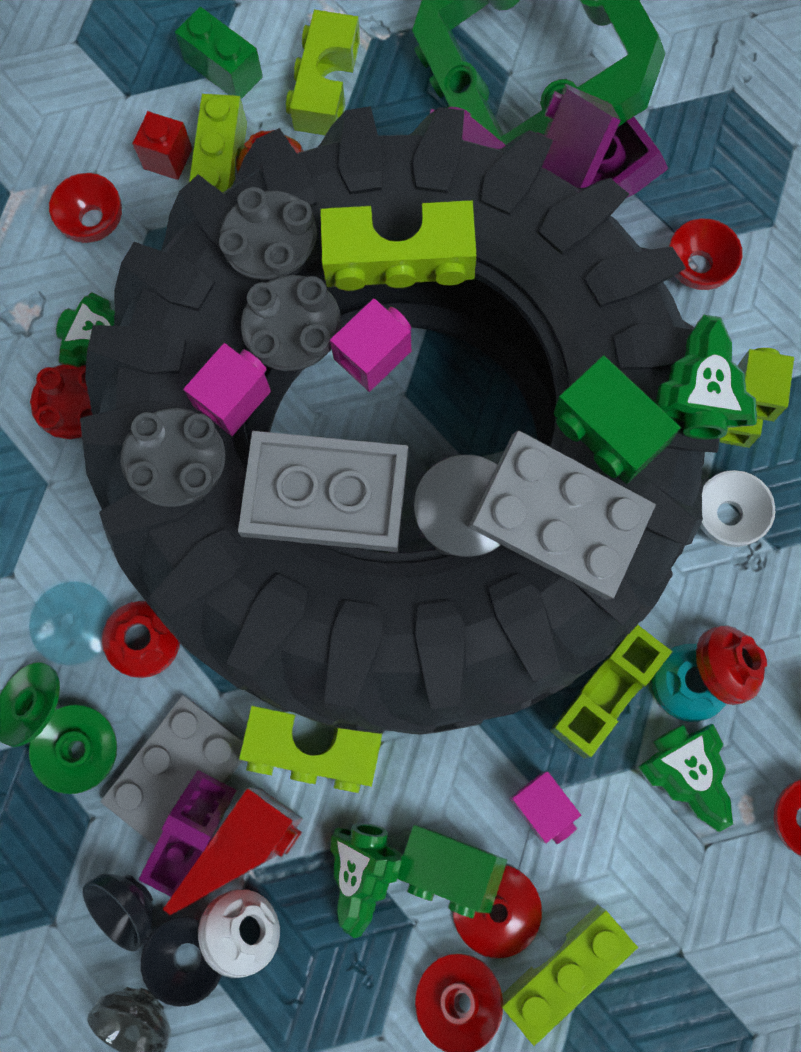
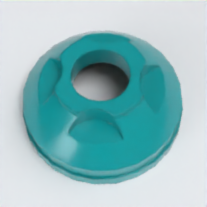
[651,644,726,722]

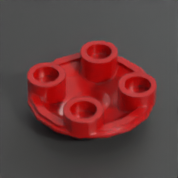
[30,364,92,440]

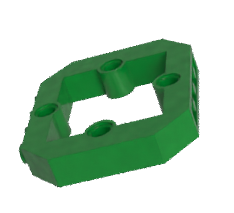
[412,0,666,145]

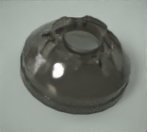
[87,987,171,1052]

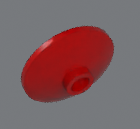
[453,865,542,958]
[415,954,503,1052]

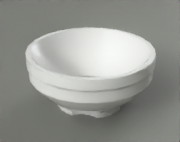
[700,470,775,547]
[198,890,280,978]

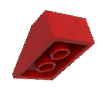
[163,788,303,915]

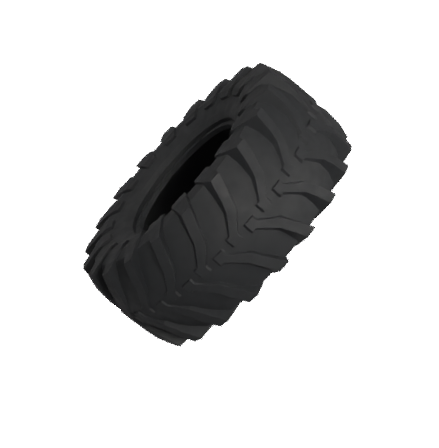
[80,106,720,735]

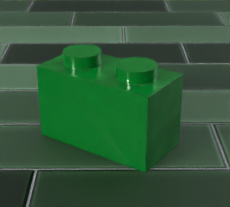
[175,6,263,99]
[553,355,681,485]
[397,825,508,918]

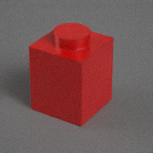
[132,111,193,180]

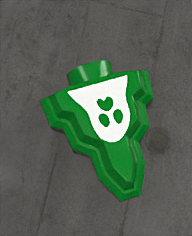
[56,292,115,368]
[656,314,757,440]
[637,724,733,832]
[330,823,404,938]

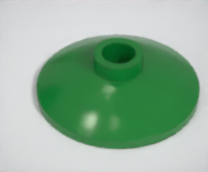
[0,662,60,747]
[29,705,117,794]

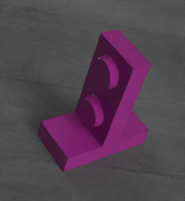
[138,770,237,897]

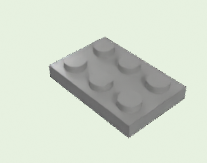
[468,430,656,600]
[238,431,408,552]
[100,695,243,846]

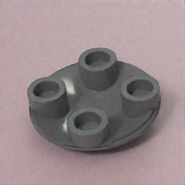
[219,187,317,280]
[241,275,341,371]
[121,408,225,507]
[414,455,501,557]

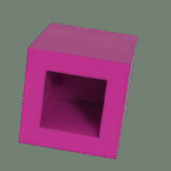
[330,298,412,392]
[183,343,271,436]
[509,771,582,845]

